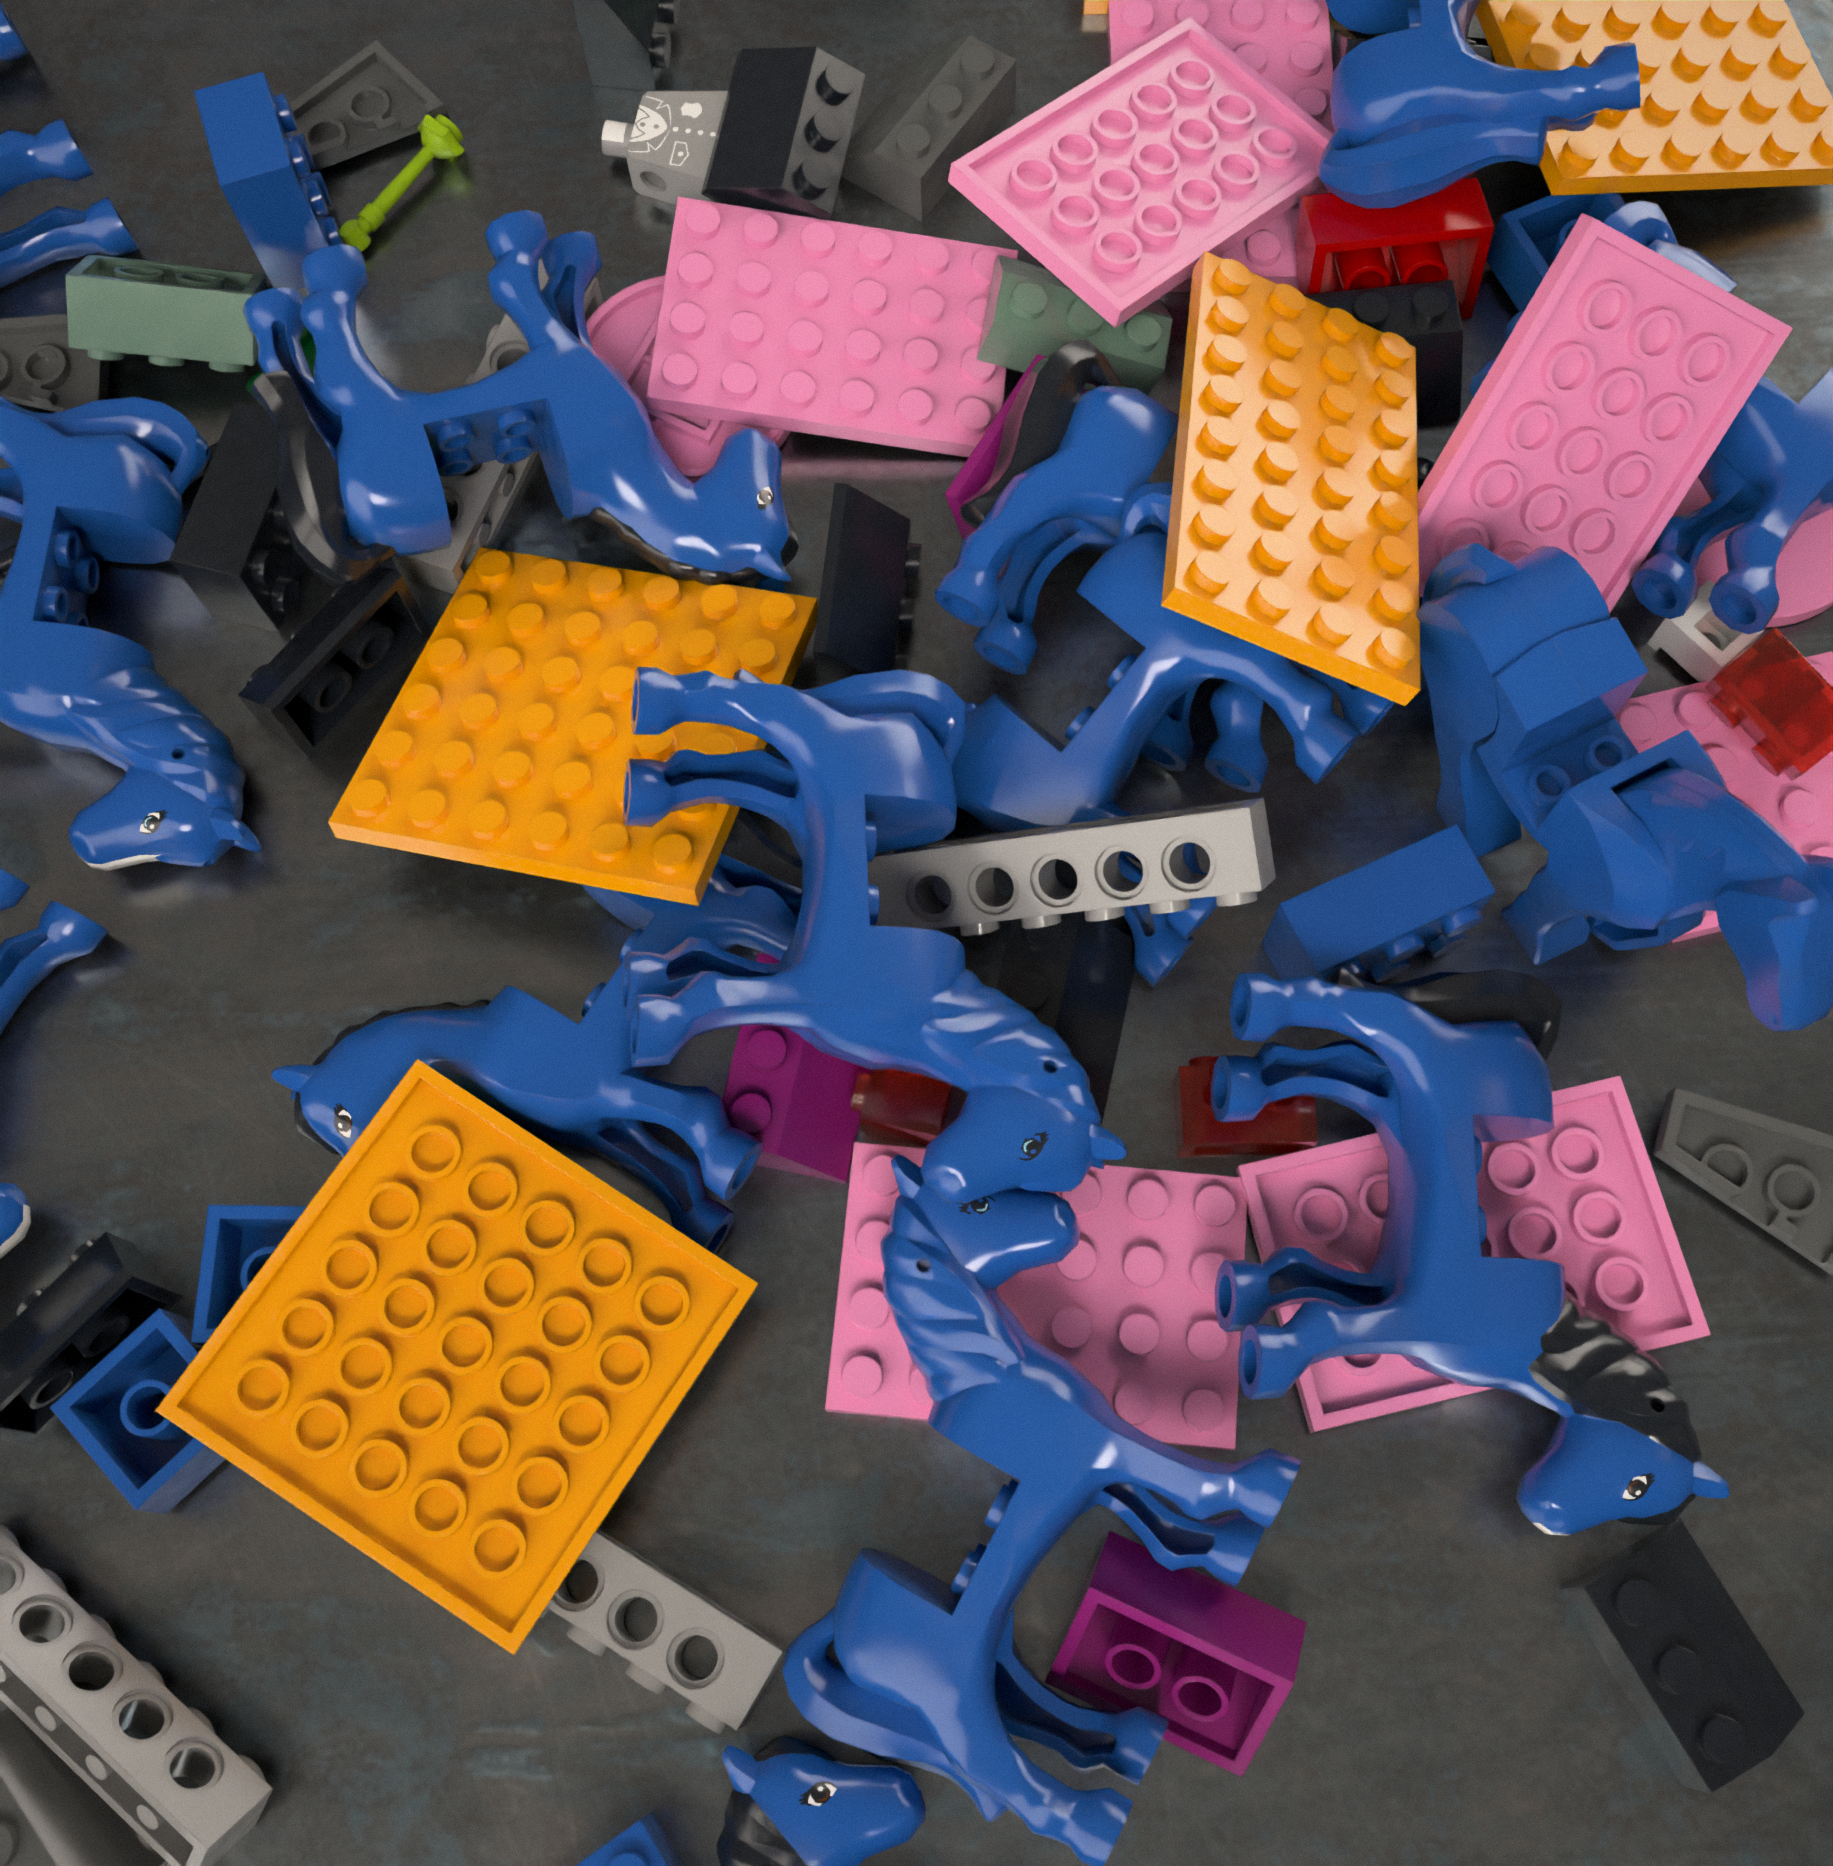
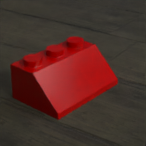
[1295,178,1494,319]

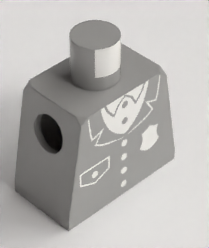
[602,91,728,205]

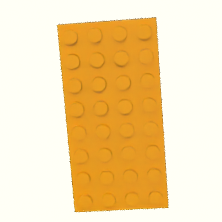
[1161,251,1421,706]

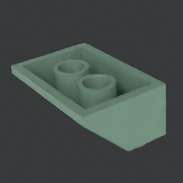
[65,254,267,372]
[976,255,1172,395]

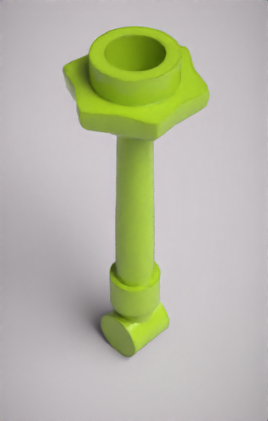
[339,114,465,252]

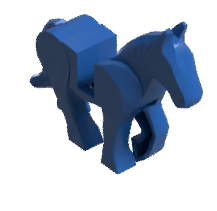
[1416,543,1833,1032]

